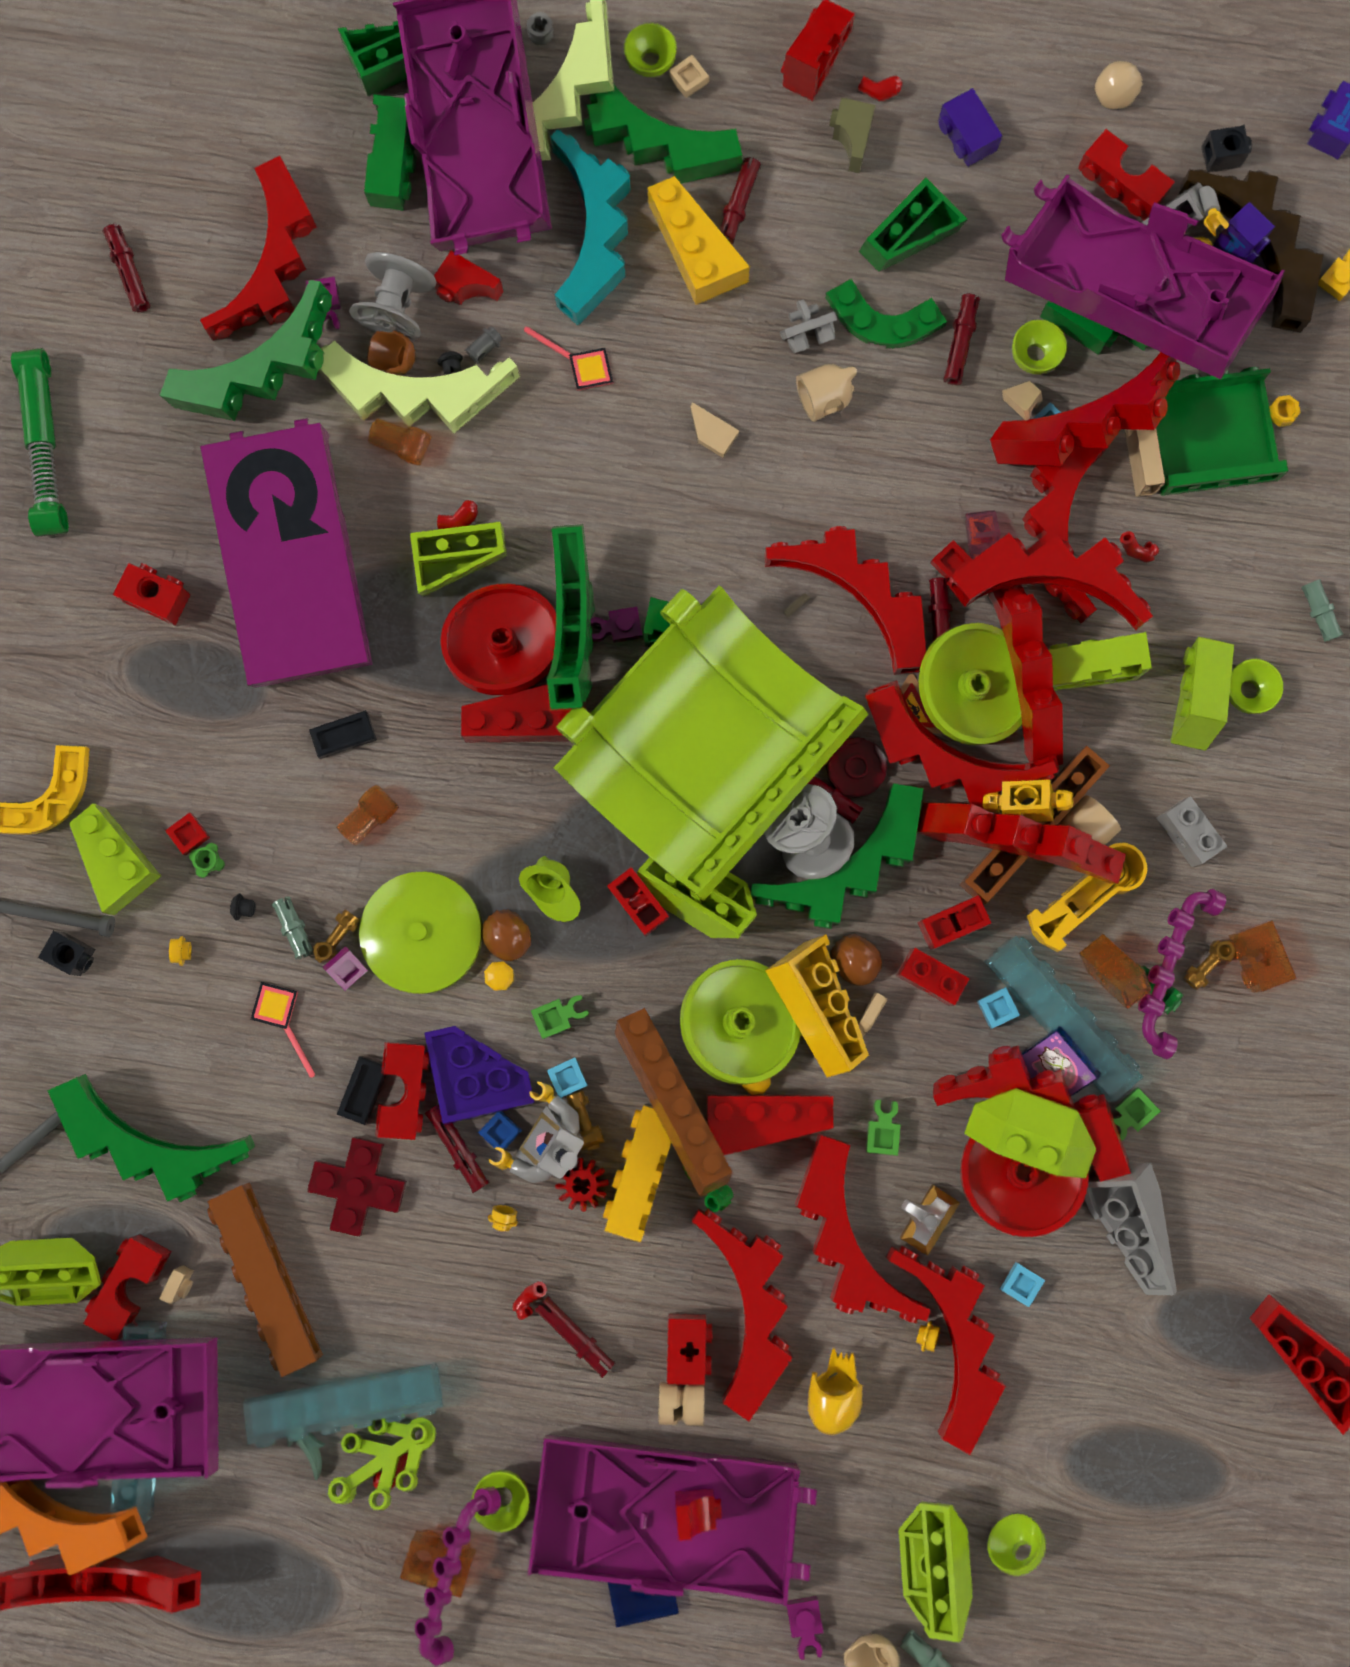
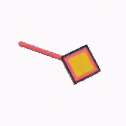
[524,327,613,391]
[250,982,315,1078]

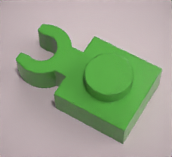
[531,995,589,1039]
[1113,1087,1161,1140]
[866,1099,901,1156]

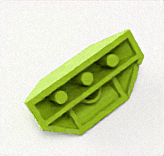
[637,857,757,938]
[964,1088,1096,1178]
[0,1238,101,1306]
[899,1501,973,1643]

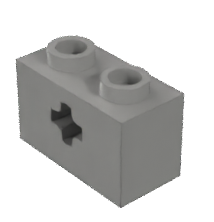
[1156,796,1228,867]

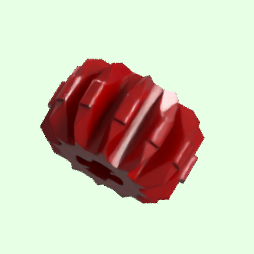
[555,1157,609,1212]

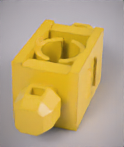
[983,780,1073,822]

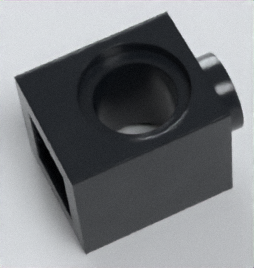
[1201,125,1252,172]
[38,931,96,976]

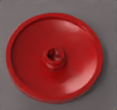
[441,583,556,695]
[960,1137,1089,1237]

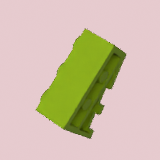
[410,522,507,597]
[1049,632,1152,691]
[1170,636,1234,751]
[69,803,161,915]

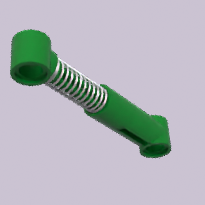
[11,348,69,537]

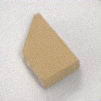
[1002,381,1043,421]
[691,403,739,458]
[858,993,887,1037]

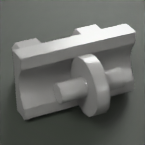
[780,299,837,354]

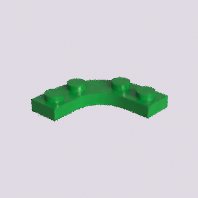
[825,279,947,349]

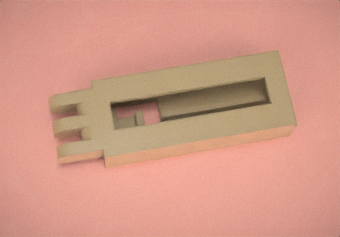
[1125,429,1165,497]

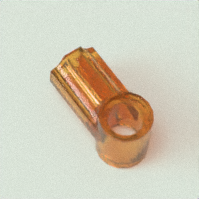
[368,418,432,466]
[336,785,399,846]

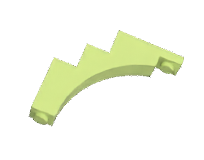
[533,0,614,161]
[319,340,520,433]

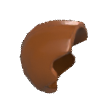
[367,331,416,376]
[482,909,531,961]
[830,933,882,986]

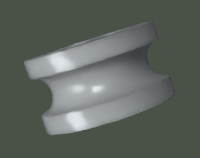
[527,12,553,45]

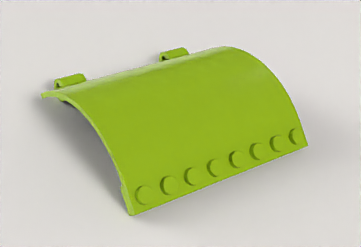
[554,586,869,900]

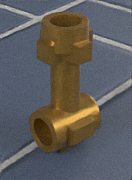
[313,909,360,964]
[1183,940,1235,990]
[566,1091,605,1151]

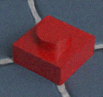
[930,540,973,578]
[165,812,211,856]

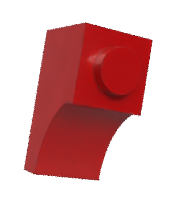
[434,250,504,306]
[675,1489,722,1541]

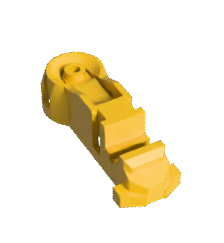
[1027,843,1148,952]

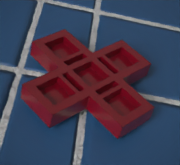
[307,1137,407,1237]

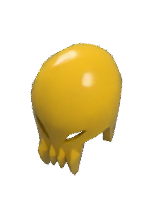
[808,1347,863,1435]

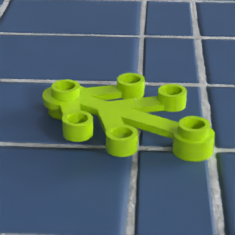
[328,1414,436,1511]

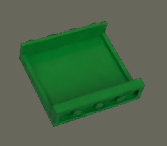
[1156,367,1288,496]

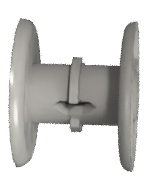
[349,252,437,341]
[764,784,854,880]

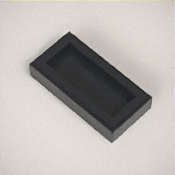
[309,710,377,759]
[337,1056,387,1125]

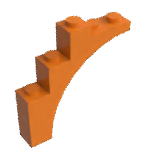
[0,1479,148,1576]

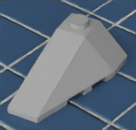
[1085,1163,1177,1295]

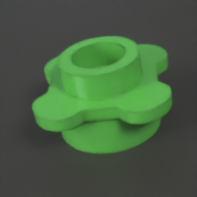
[189,843,225,878]

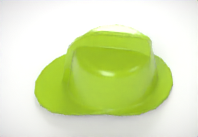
[519,856,581,922]

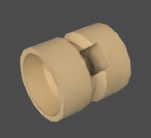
[659,1382,704,1426]

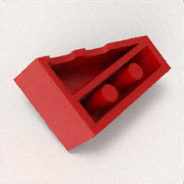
[781,0,855,101]

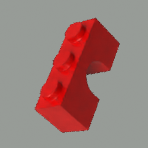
[1077,129,1175,221]
[375,1042,429,1140]
[83,1234,172,1341]

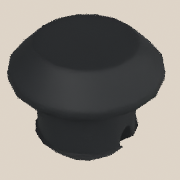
[437,351,463,375]
[230,893,256,921]

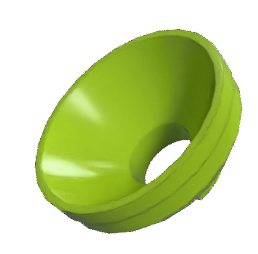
[624,23,677,77]
[1012,320,1067,375]
[1229,659,1283,714]
[472,1470,530,1532]
[987,1514,1046,1576]

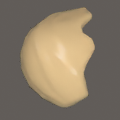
[1095,61,1143,109]
[844,1634,900,1667]

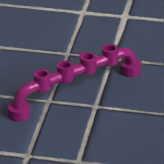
[1138,889,1226,1060]
[414,1487,501,1666]

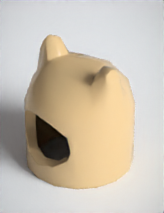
[796,364,857,422]
[1059,795,1121,845]

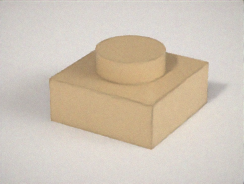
[669,54,709,98]
[159,1265,194,1304]

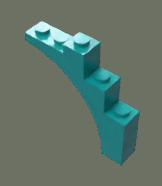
[550,129,631,326]

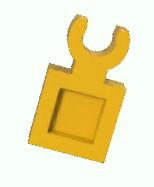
[1318,249,1350,301]

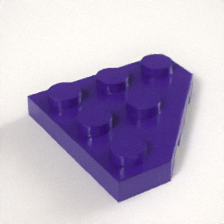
[424,1026,535,1125]

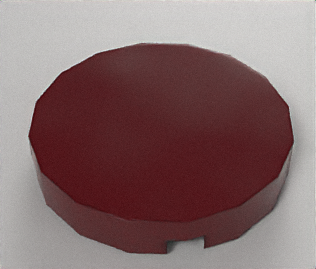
[826,737,887,798]

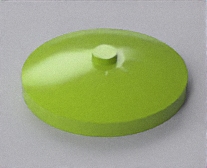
[919,623,1022,745]
[359,872,482,994]
[680,959,801,1085]

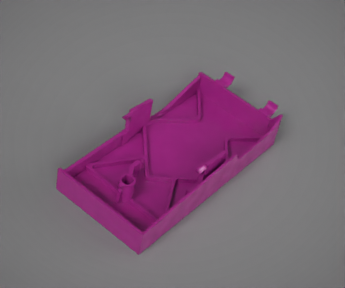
[0,1337,219,1488]

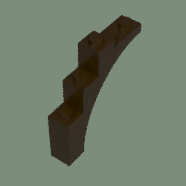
[1179,169,1324,333]

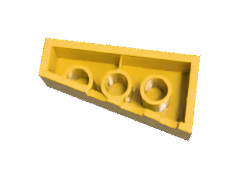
[648,176,750,305]
[765,934,869,1077]
[603,1104,671,1242]

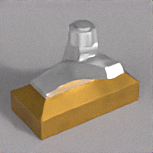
[900,1184,960,1256]

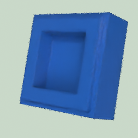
[478,1111,523,1154]

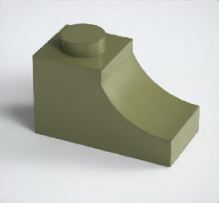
[829,97,875,174]

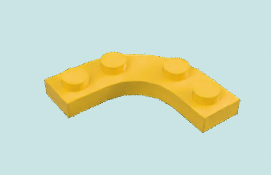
[0,745,90,835]

